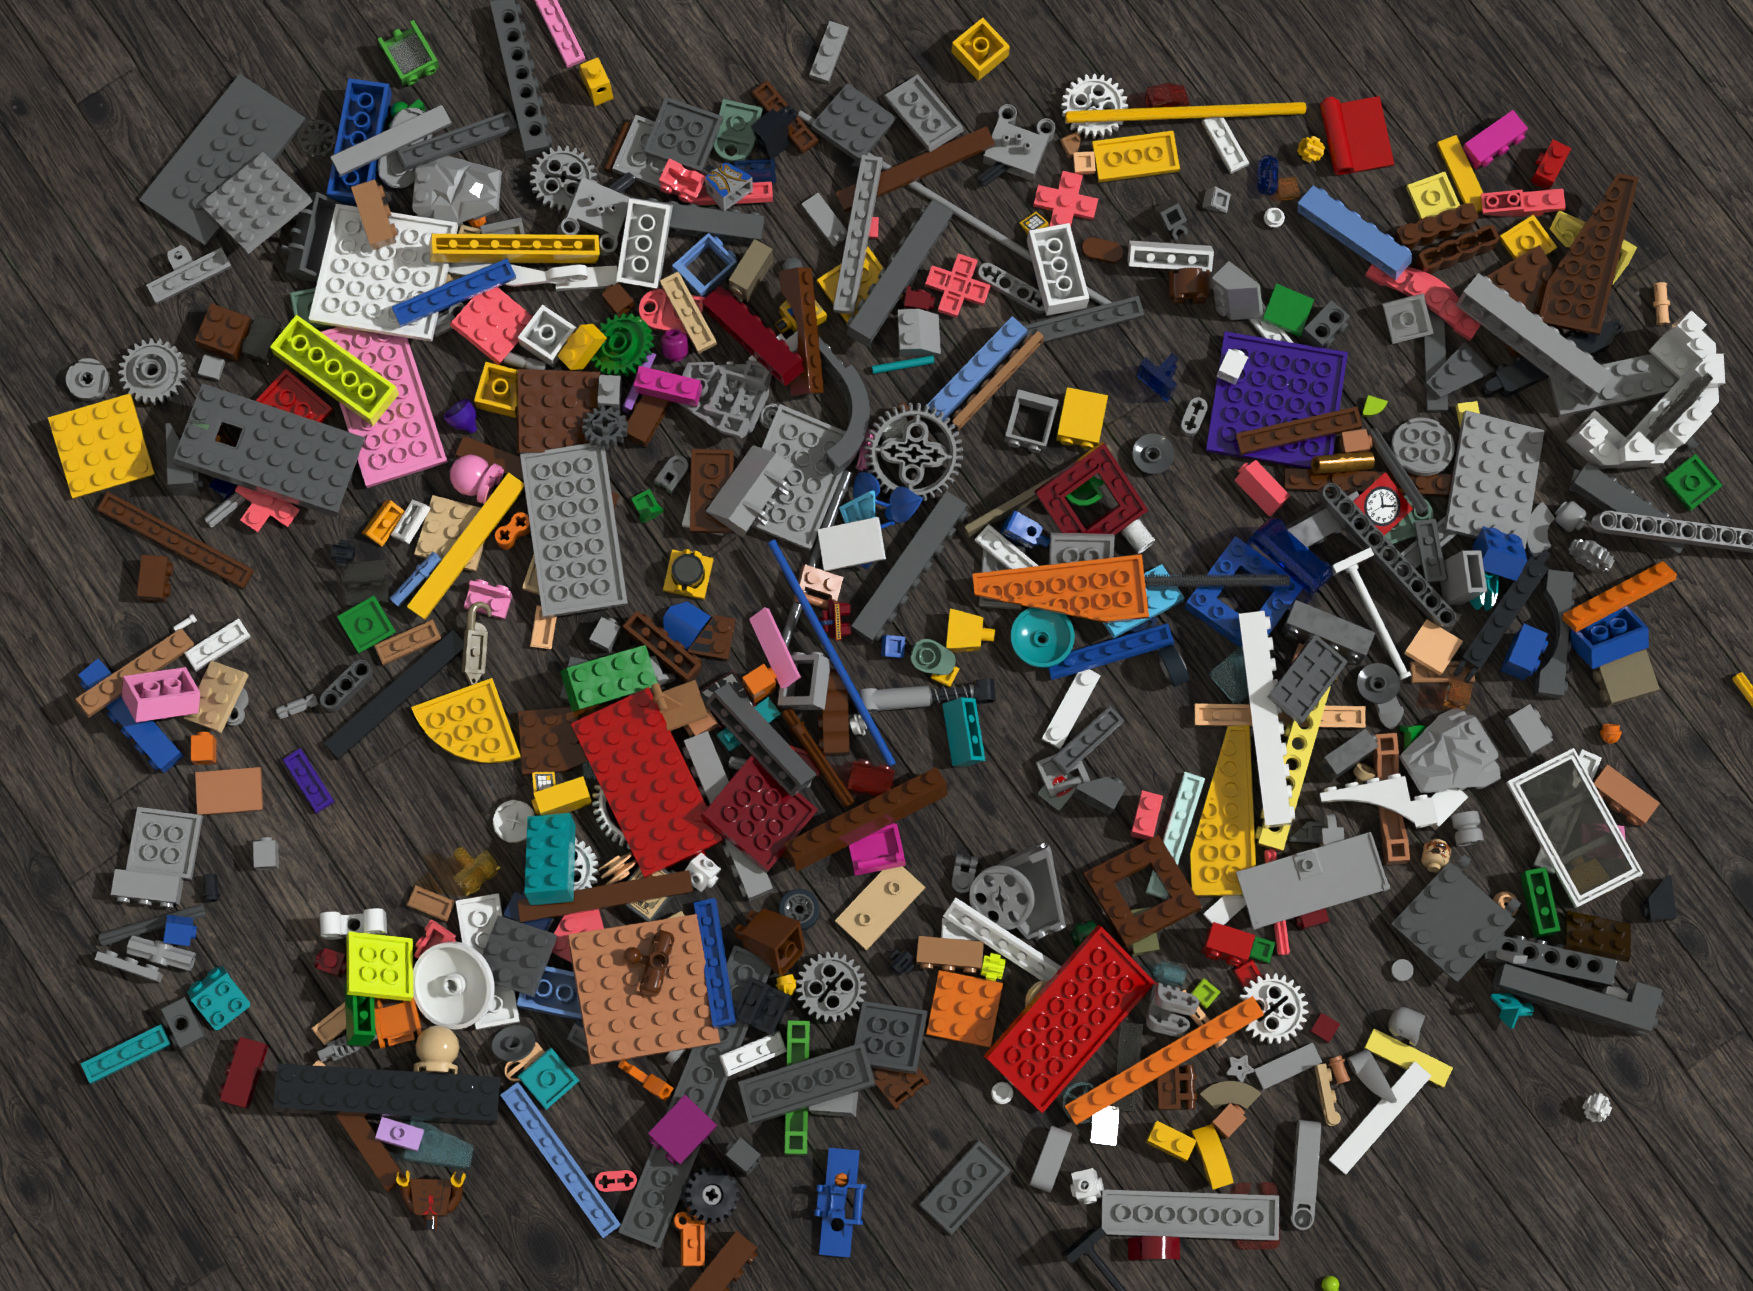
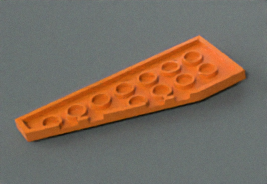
[973,554,1149,623]

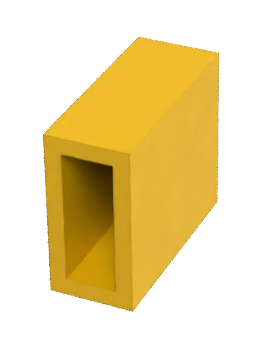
[1056,387,1108,450]
[531,776,592,816]

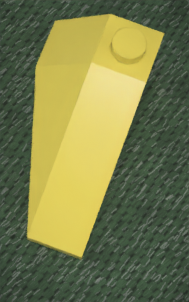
[1550,211,1637,284]

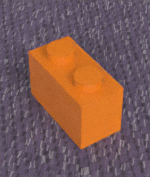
[742,664,777,703]

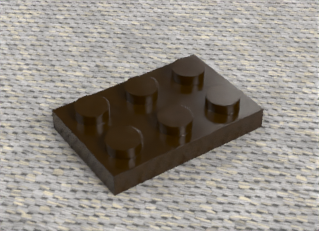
[1564,911,1631,962]

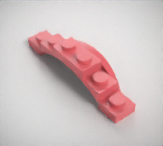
[1365,264,1481,341]

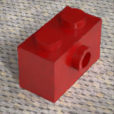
[1531,139,1571,190]

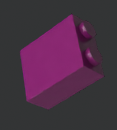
[648,1095,717,1165]

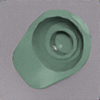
[911,639,956,675]

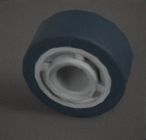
[1157,645,1189,687]

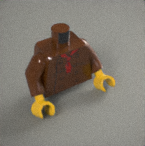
[396,1171,466,1230]

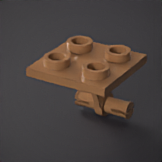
[651,680,709,731]

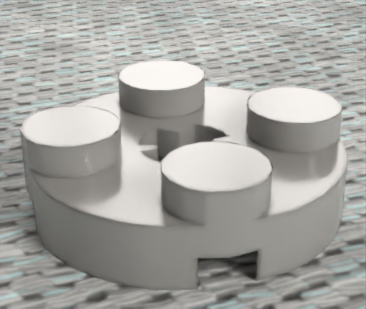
[66,358,110,401]

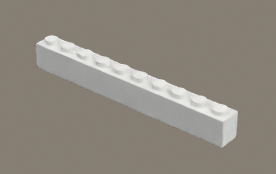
[1239,611,1295,828]

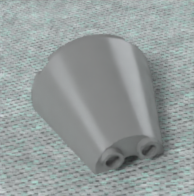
[984,843,1066,940]

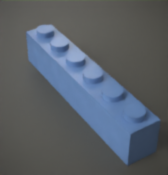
[1298,185,1412,280]
[927,316,1028,420]

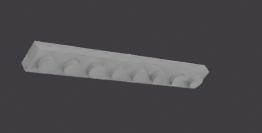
[833,155,883,315]

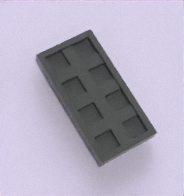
[1267,634,1348,725]

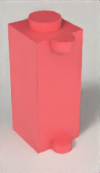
[1235,460,1290,516]

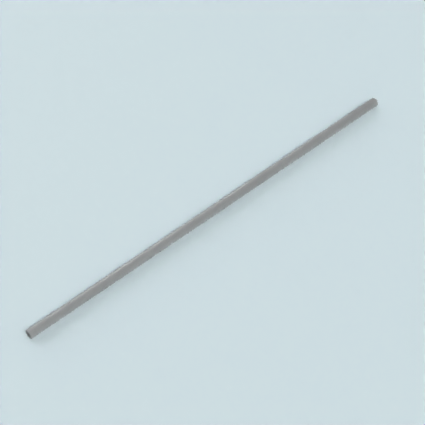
[798,111,1112,305]

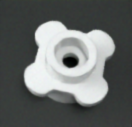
[850,714,867,736]

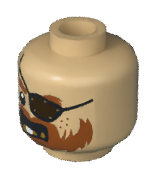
[1421,839,1451,873]

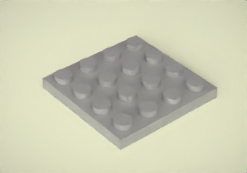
[200,152,313,254]

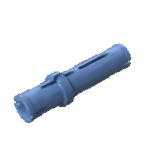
[389,551,442,607]

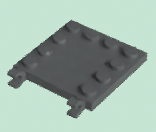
[1391,854,1521,984]

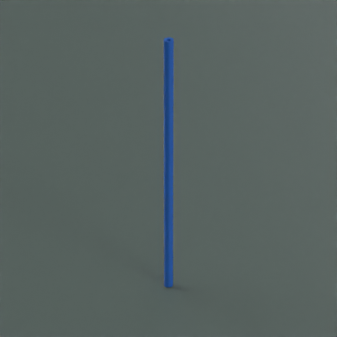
[767,539,896,767]

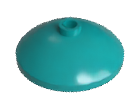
[1011,607,1075,668]

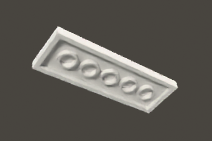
[456,893,520,1030]

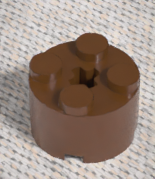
[1168,268,1210,304]

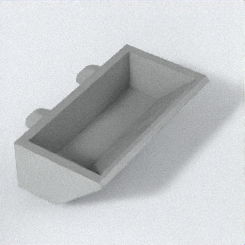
[706,445,793,537]

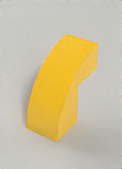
[1192,1124,1234,1190]

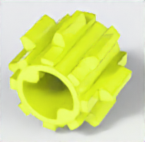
[981,953,1006,981]

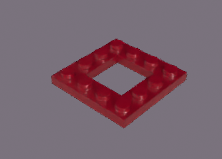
[1034,442,1148,535]

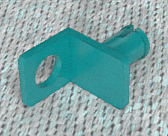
[1490,993,1534,1029]

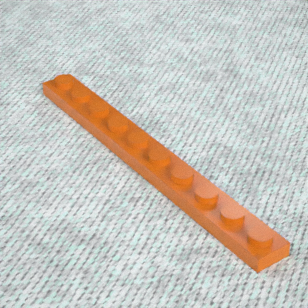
[1064,996,1264,1125]

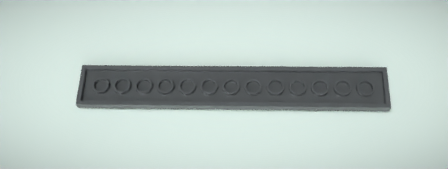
[618,945,772,1249]

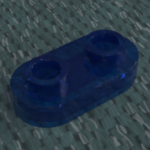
[1258,155,1278,196]

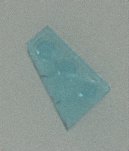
[404,1120,474,1169]

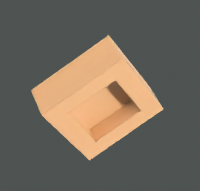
[1073,151,1096,175]

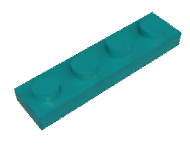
[81,1024,172,1084]

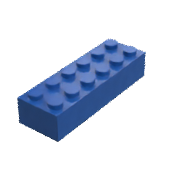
[327,78,392,206]

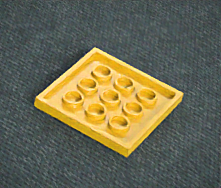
[48,394,155,499]

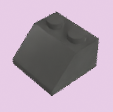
[1073,777,1126,817]

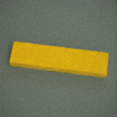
[1436,135,1483,213]

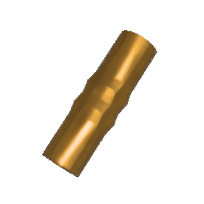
[1311,452,1375,474]

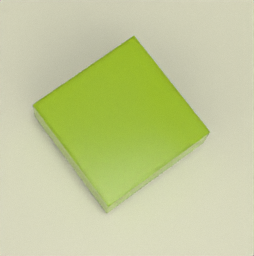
[1191,978,1220,1009]

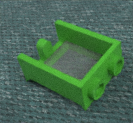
[378,20,439,87]

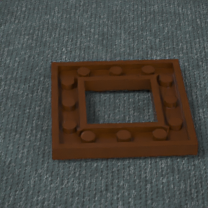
[1083,835,1202,948]

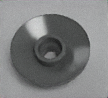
[1132,433,1174,474]
[1357,663,1400,704]
[492,1025,535,1062]

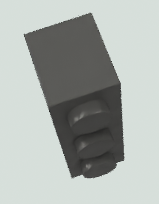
[726,1137,762,1177]

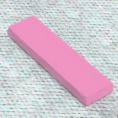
[534,0,586,68]
[749,607,801,689]

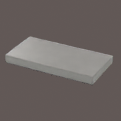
[884,74,964,152]

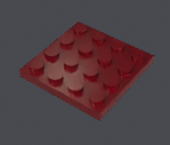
[700,755,818,873]

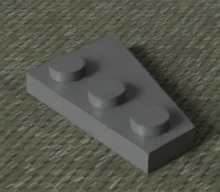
[1423,342,1494,399]

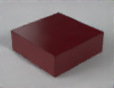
[1310,1012,1340,1043]

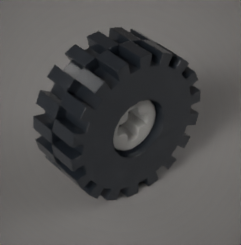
[680,1167,739,1225]

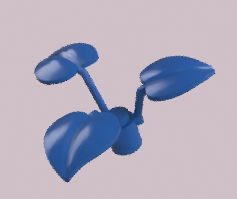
[853,472,923,569]

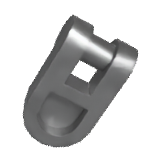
[654,455,688,495]
[952,854,978,894]

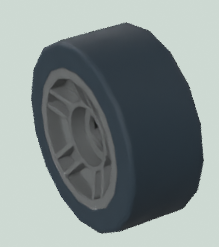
[779,888,820,931]

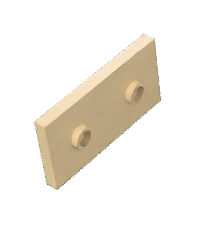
[835,866,926,951]

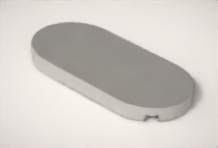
[377,108,432,189]

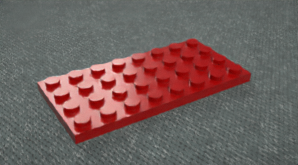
[571,687,723,878]
[983,925,1155,1113]

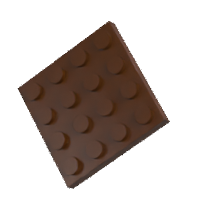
[1487,245,1561,357]
[516,369,600,454]

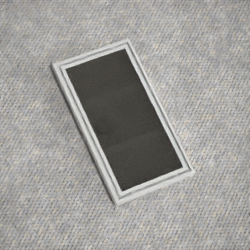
[1506,748,1644,908]

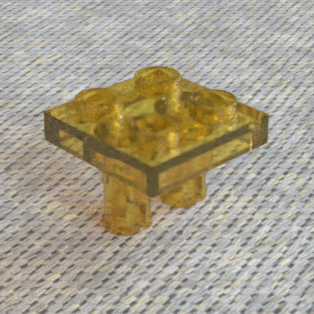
[453,847,500,896]

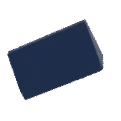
[733,159,776,183]

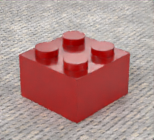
[1201,922,1255,967]

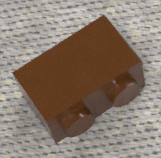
[137,555,174,603]

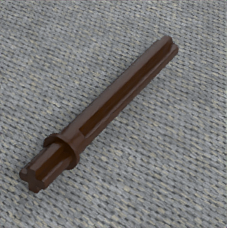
[781,707,854,808]

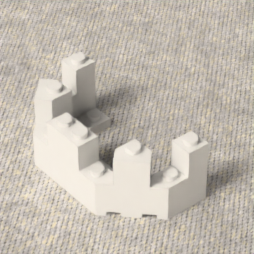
[1566,311,1725,469]

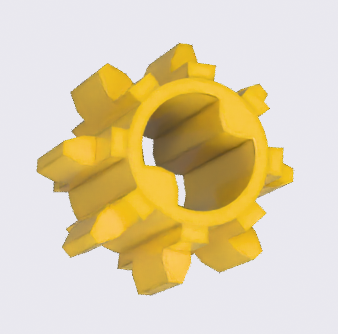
[1297,136,1325,163]

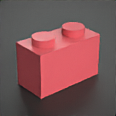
[1130,790,1163,840]

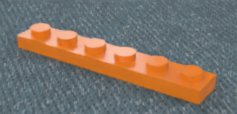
[1562,561,1677,633]

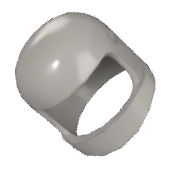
[1388,1007,1425,1046]

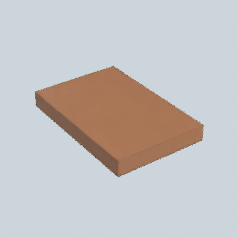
[195,767,263,816]

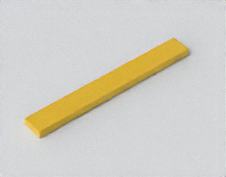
[407,472,525,620]

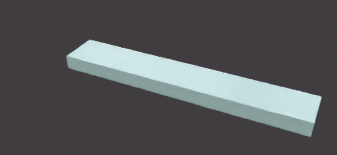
[1146,772,1205,900]

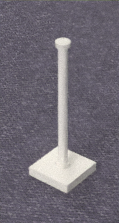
[1324,547,1411,680]

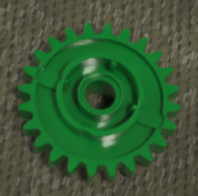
[591,313,654,377]

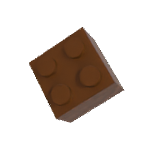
[195,303,254,362]

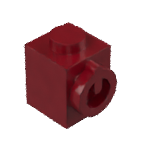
[314,948,347,978]

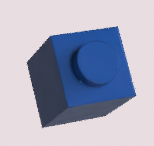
[163,915,197,946]

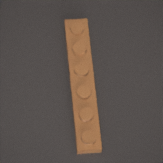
[952,331,1044,431]
[75,628,194,718]

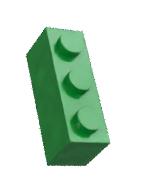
[1520,867,1561,938]
[345,982,376,1046]

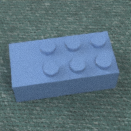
[517,966,582,1021]

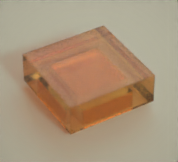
[1275,176,1300,201]

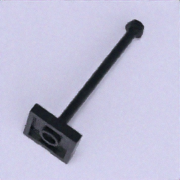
[1061,1226,1127,1291]

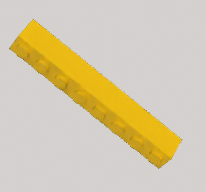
[429,234,600,263]

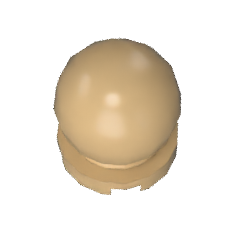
[413,1025,460,1074]

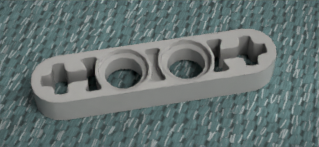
[978,263,1045,314]

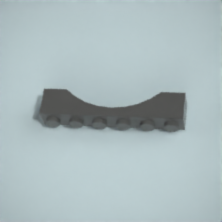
[1534,569,1576,700]

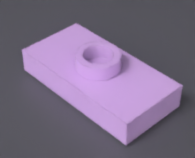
[375,1117,424,1152]

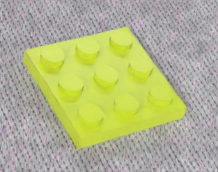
[347,931,413,1001]

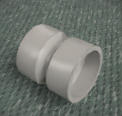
[1451,811,1484,846]

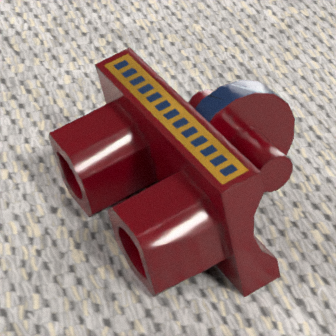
[818,599,851,641]

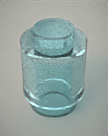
[1153,960,1187,987]

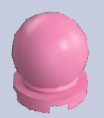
[450,454,504,504]

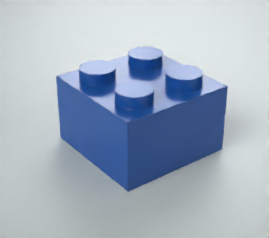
[1472,526,1528,581]
[1500,624,1548,681]

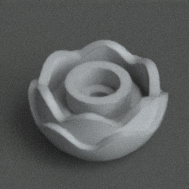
[759,403,779,429]

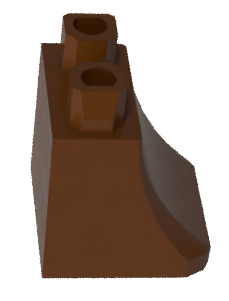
[734,908,805,976]

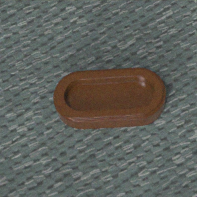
[1082,237,1123,264]

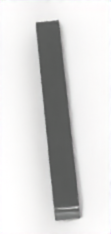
[1317,483,1456,628]

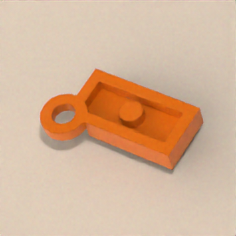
[673,1212,705,1267]

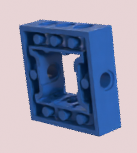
[1184,536,1305,650]

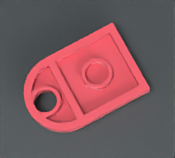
[639,289,705,337]

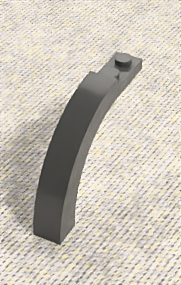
[819,337,870,477]

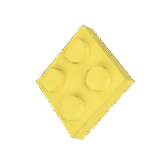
[1406,172,1460,220]

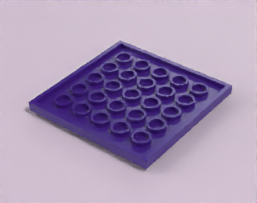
[1205,331,1348,469]

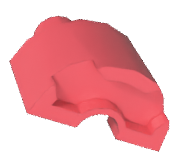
[659,158,706,203]
[413,920,456,959]

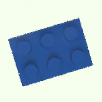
[1570,606,1649,669]

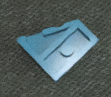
[839,491,875,524]

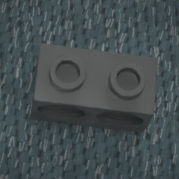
[1301,300,1350,348]

